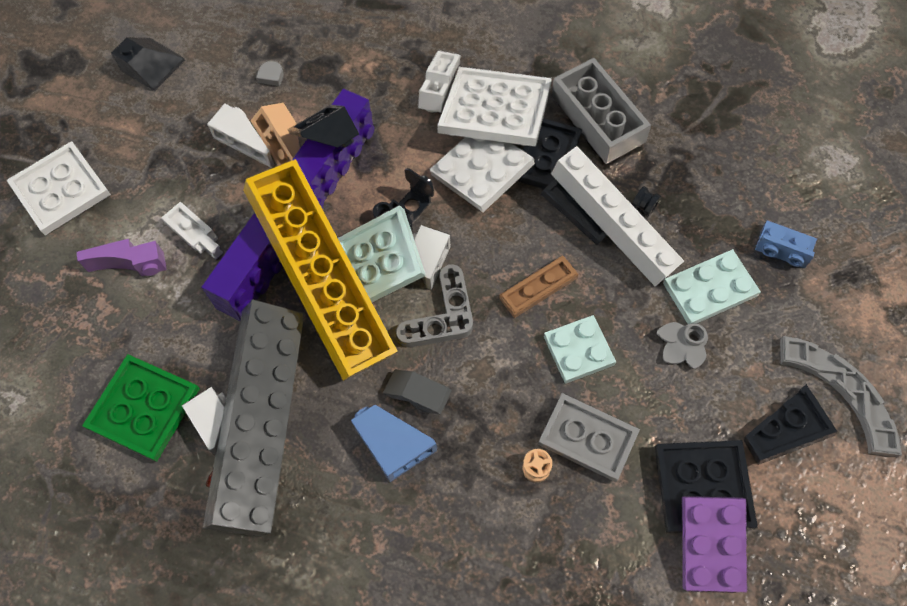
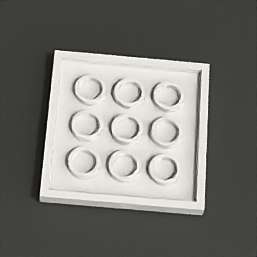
[438,67,552,146]

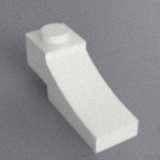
[418,51,460,112]

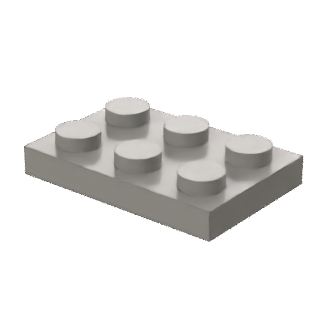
[538,393,640,482]

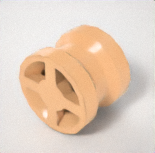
[522,449,552,482]

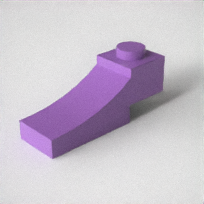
[77,239,167,276]

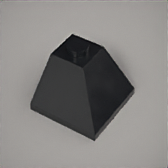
[111,37,185,91]
[287,105,359,148]

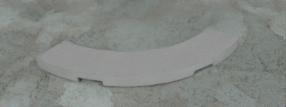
[780,336,902,458]

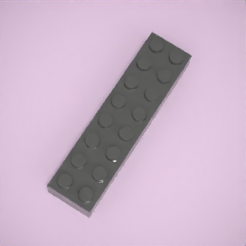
[202,299,304,537]

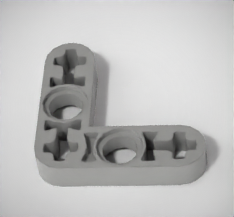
[396,265,473,347]

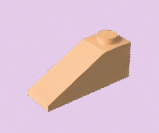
[251,102,300,166]

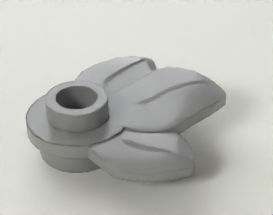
[657,322,708,369]

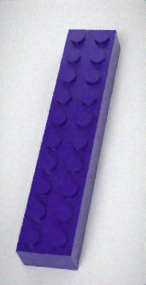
[201,89,374,321]

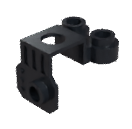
[373,168,434,232]

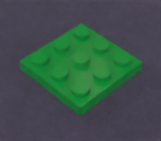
[82,354,200,462]

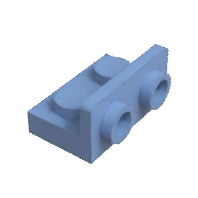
[755,220,817,268]

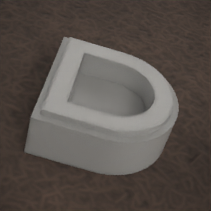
[256,61,284,86]

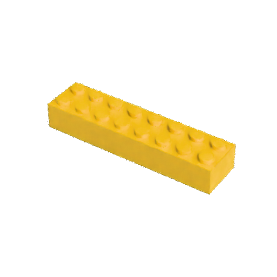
[243,159,398,381]

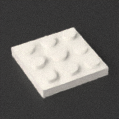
[430,137,535,212]
[6,141,111,235]

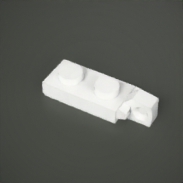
[161,202,223,259]

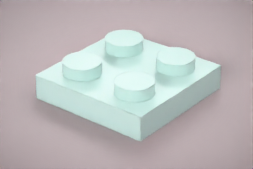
[544,315,616,384]

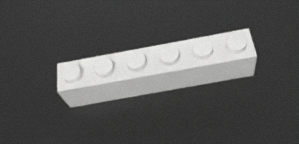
[551,146,684,286]

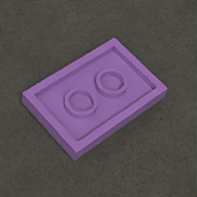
[682,496,747,592]

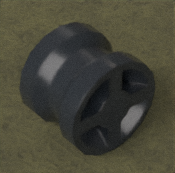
[632,186,661,218]

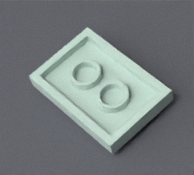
[663,249,761,324]

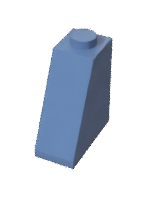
[351,405,437,482]

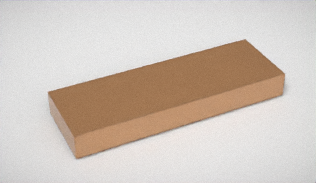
[499,256,579,318]

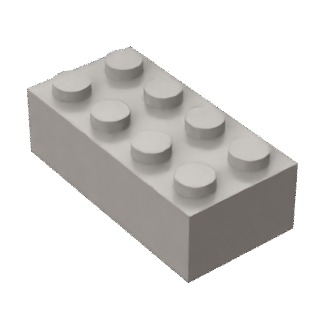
[552,58,651,164]

